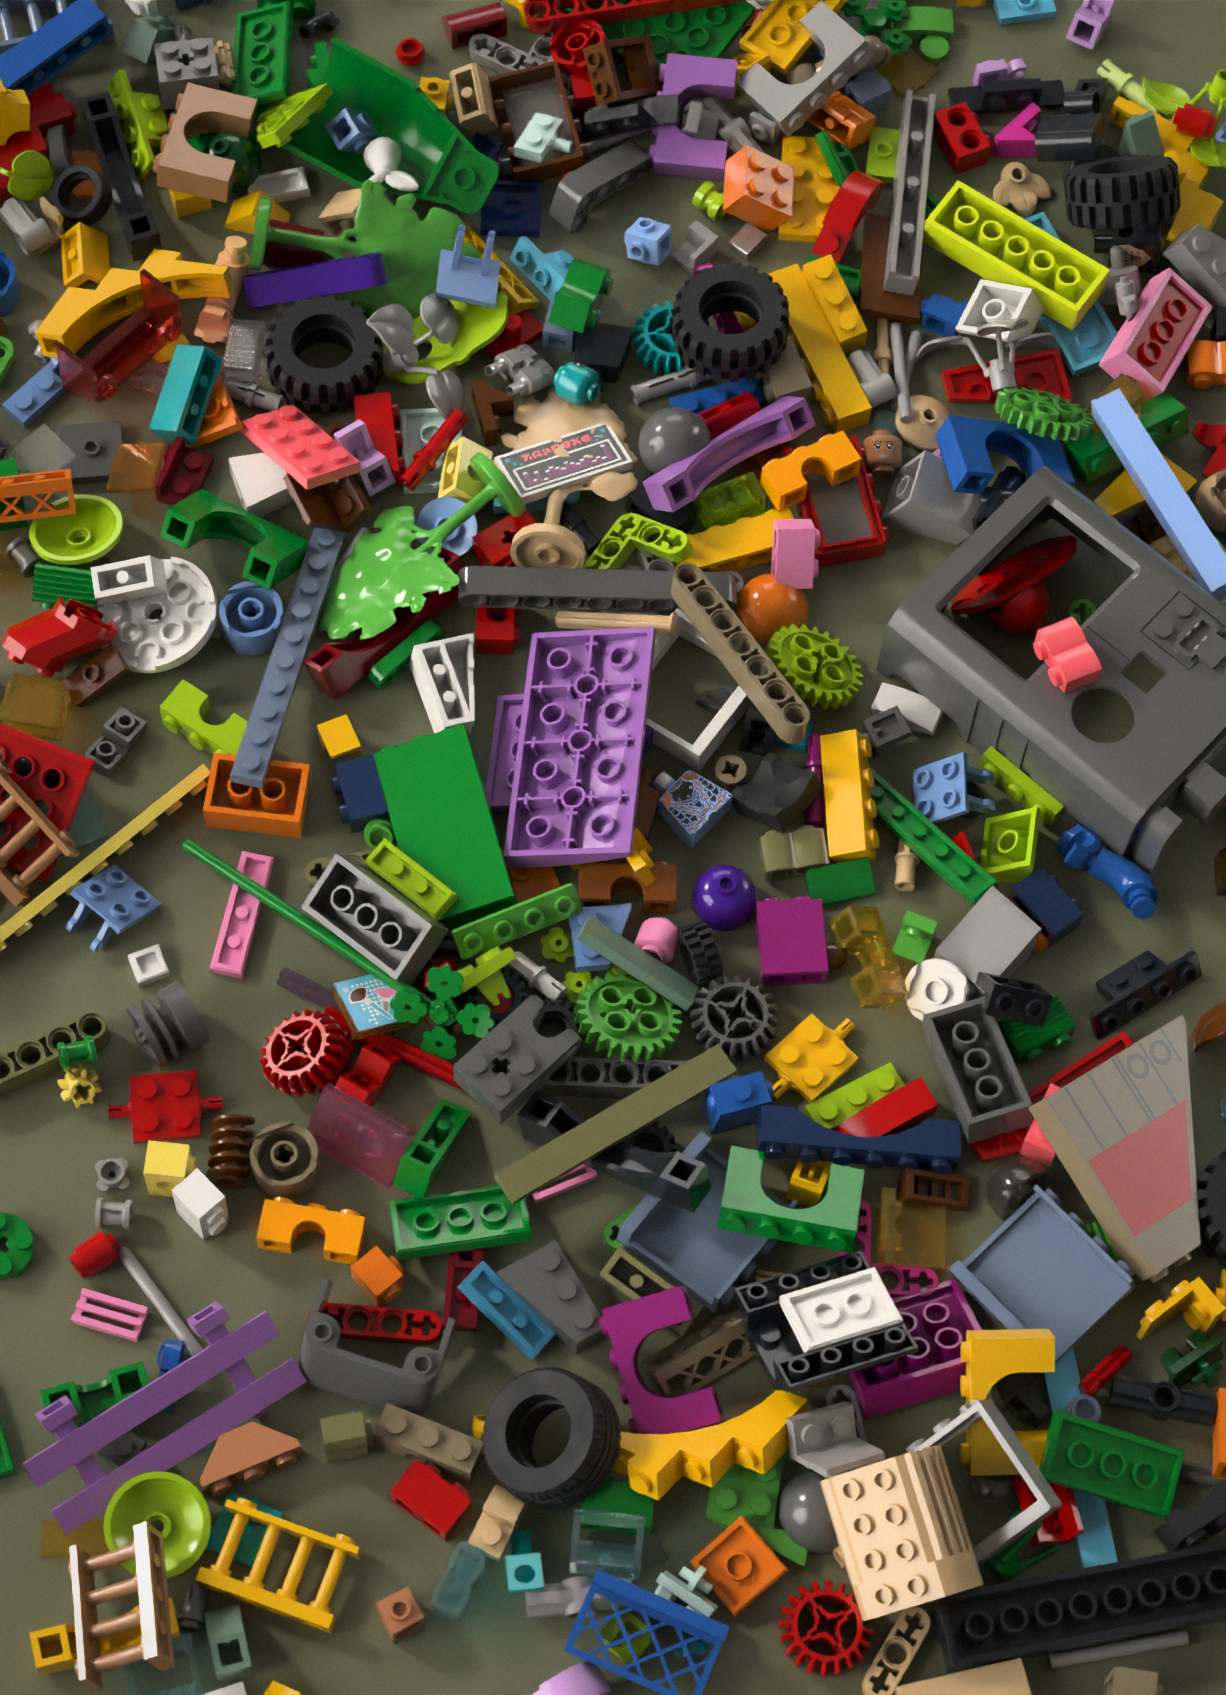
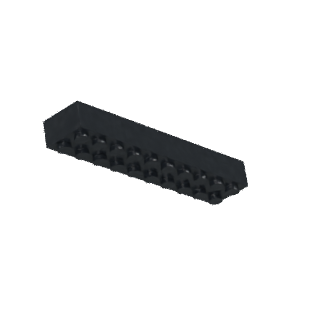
[931,1542,1226,1674]

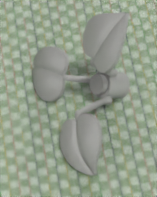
[366,293,465,420]
[916,318,1056,393]

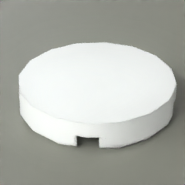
[903,958,970,1021]

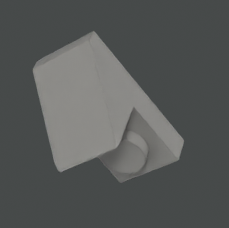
[678,101,720,140]

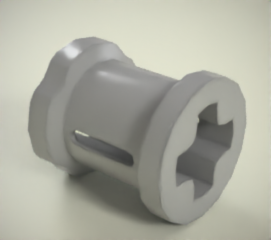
[95,1197,133,1230]

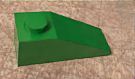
[393,1098,472,1199]

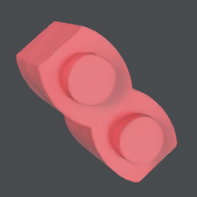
[1033,617,1102,694]

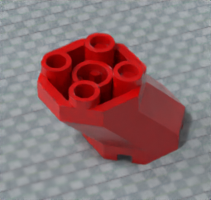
[2,597,118,677]

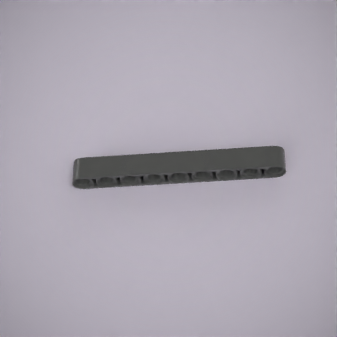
[458,566,738,612]

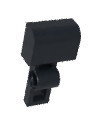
[1035,78,1109,162]

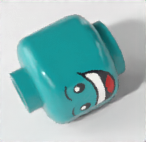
[553,361,601,407]

